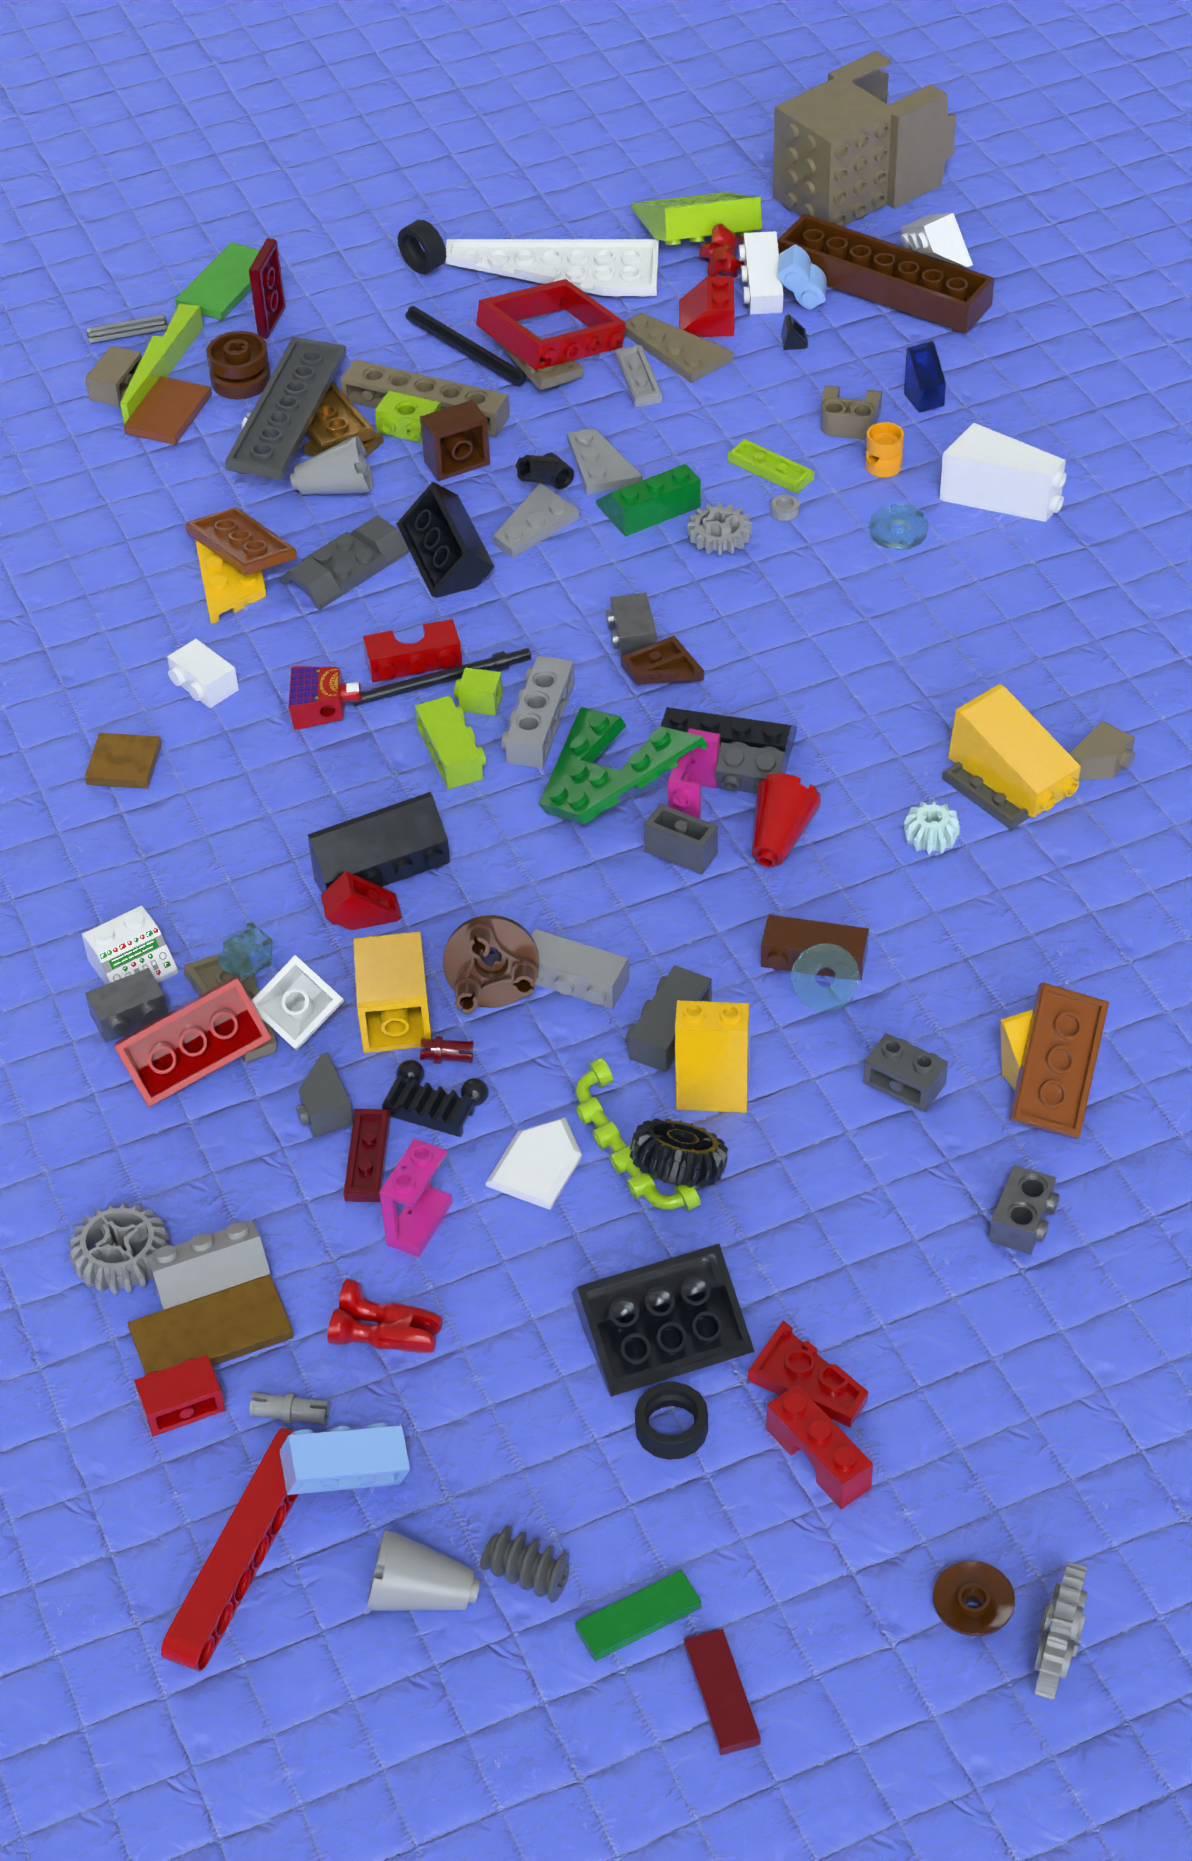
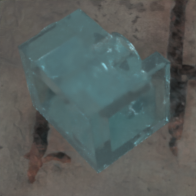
[218,922,273,981]

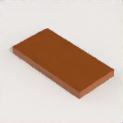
[186,507,297,576]
[1009,982,1109,1139]

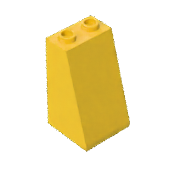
[948,684,1081,818]
[353,931,432,1053]
[675,1000,750,1113]

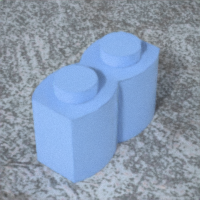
[778,245,827,310]

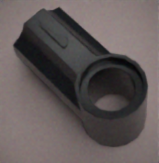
[515,452,574,490]

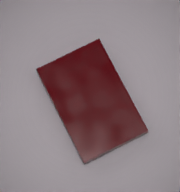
[249,238,286,339]

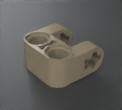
[821,385,882,439]

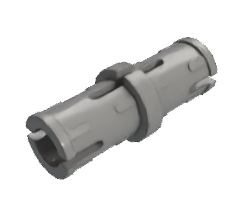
[249,1392,330,1425]

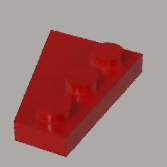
[747,1320,869,1428]

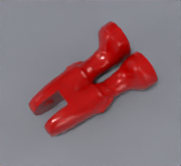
[327,1278,443,1353]

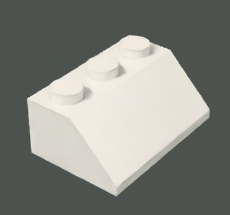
[900,213,973,267]

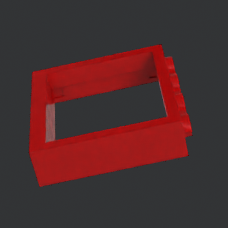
[476,279,626,370]

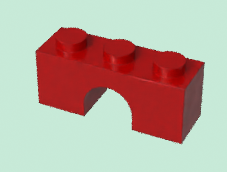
[363,619,462,683]
[766,1384,873,1509]

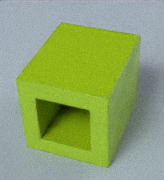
[454,668,503,716]

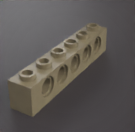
[340,359,510,437]

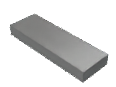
[615,345,662,407]

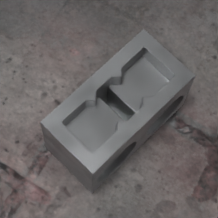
[989,1165,1060,1255]

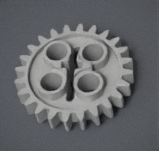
[1034,1561,1088,1700]

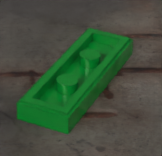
[575,1570,701,1662]

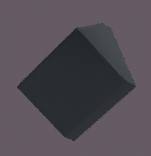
[781,314,808,350]

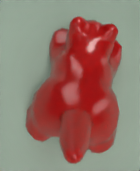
[699,223,745,278]

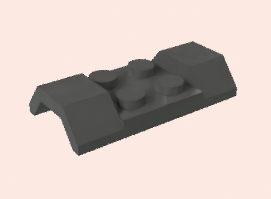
[280,515,409,610]

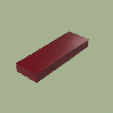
[344,1109,391,1202]
[684,1629,761,1756]

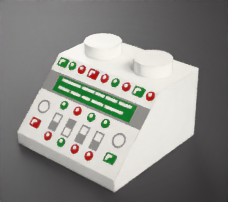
[82,905,179,984]

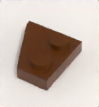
[621,636,704,684]

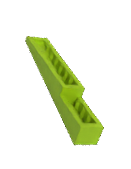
[120,304,203,424]

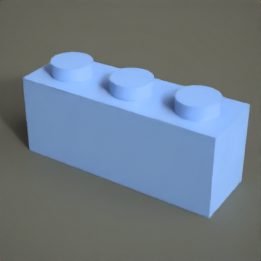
[279,1423,410,1495]

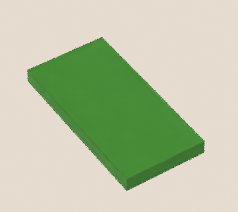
[175,242,260,321]

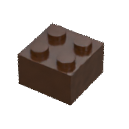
[420,400,490,481]

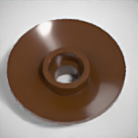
[933,1561,1015,1636]

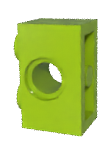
[375,390,441,443]

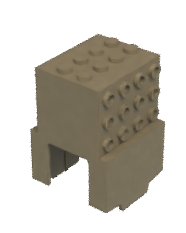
[773,51,956,227]

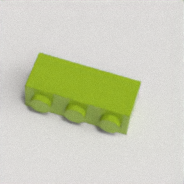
[414,695,486,790]

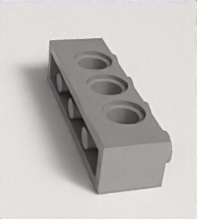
[501,656,575,769]

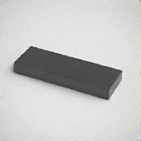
[942,762,1030,830]

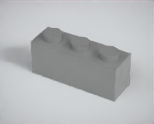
[531,929,629,1009]
[146,1220,270,1310]

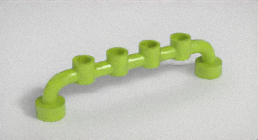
[575,1057,701,1212]

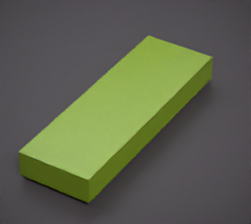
[727,439,815,494]

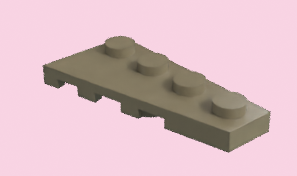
[624,313,733,383]
[497,321,583,390]
[184,946,277,1063]

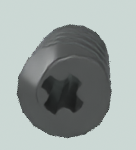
[480,1525,569,1603]

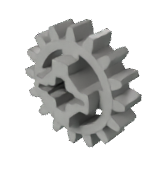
[688,503,752,555]

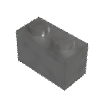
[606,593,657,659]
[85,968,168,1043]

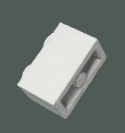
[167,639,239,708]

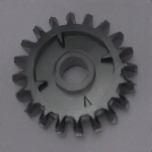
[630,1118,728,1188]

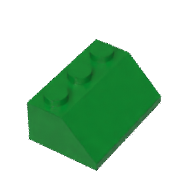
[596,464,701,537]

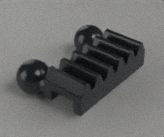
[382,1060,489,1137]

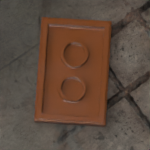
[124,376,212,445]

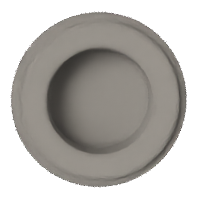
[770,494,800,521]

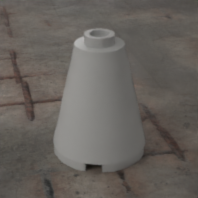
[290,436,373,495]
[366,1529,481,1611]

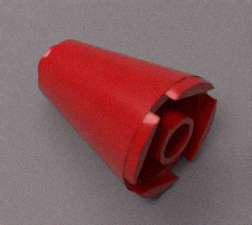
[752,773,821,867]

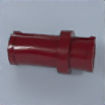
[420,1036,474,1064]

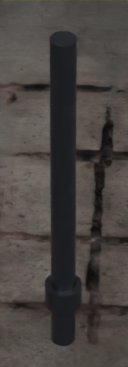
[352,648,531,706]

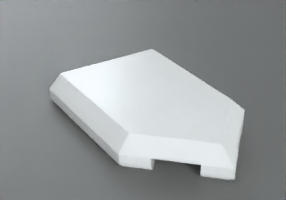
[486,1117,582,1210]

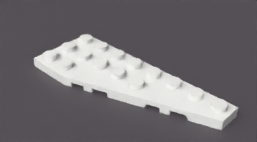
[445,239,659,297]

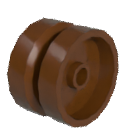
[206,331,271,400]

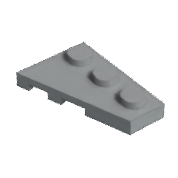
[567,428,643,495]
[493,483,579,558]

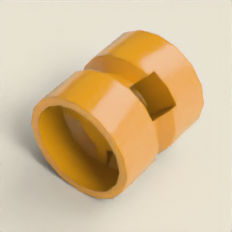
[865,422,904,478]

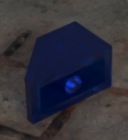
[904,341,946,413]

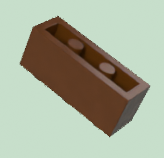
[761,914,869,981]

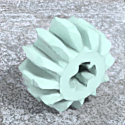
[904,800,960,855]

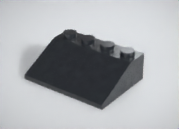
[572,1244,755,1397]

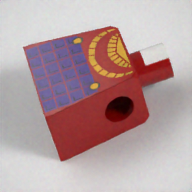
[289,666,362,730]

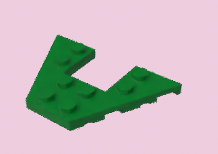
[539,707,708,824]

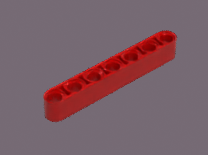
[161,1427,299,1672]

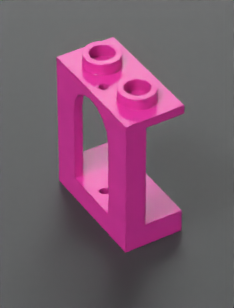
[668,728,720,819]
[379,1138,453,1257]

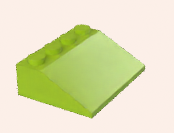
[631,192,762,245]

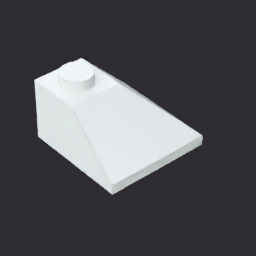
[252,955,345,1051]

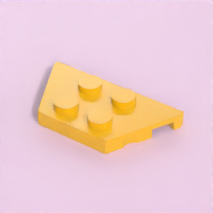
[195,541,266,624]

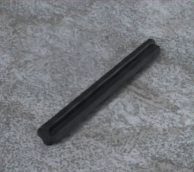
[405,306,527,386]

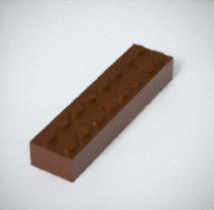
[777,214,994,334]

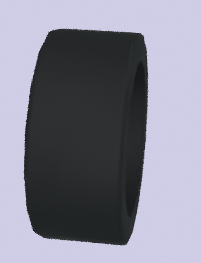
[397,219,446,275]
[635,1382,708,1460]

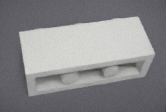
[739,231,784,315]

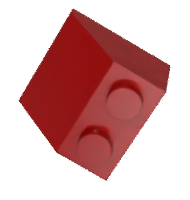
[679,275,734,337]

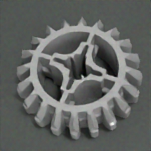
[70,1201,170,1295]

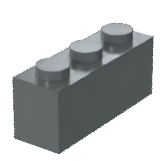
[625,965,712,1073]

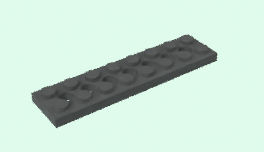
[225,337,346,480]

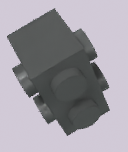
[715,742,787,794]
[864,1033,948,1112]

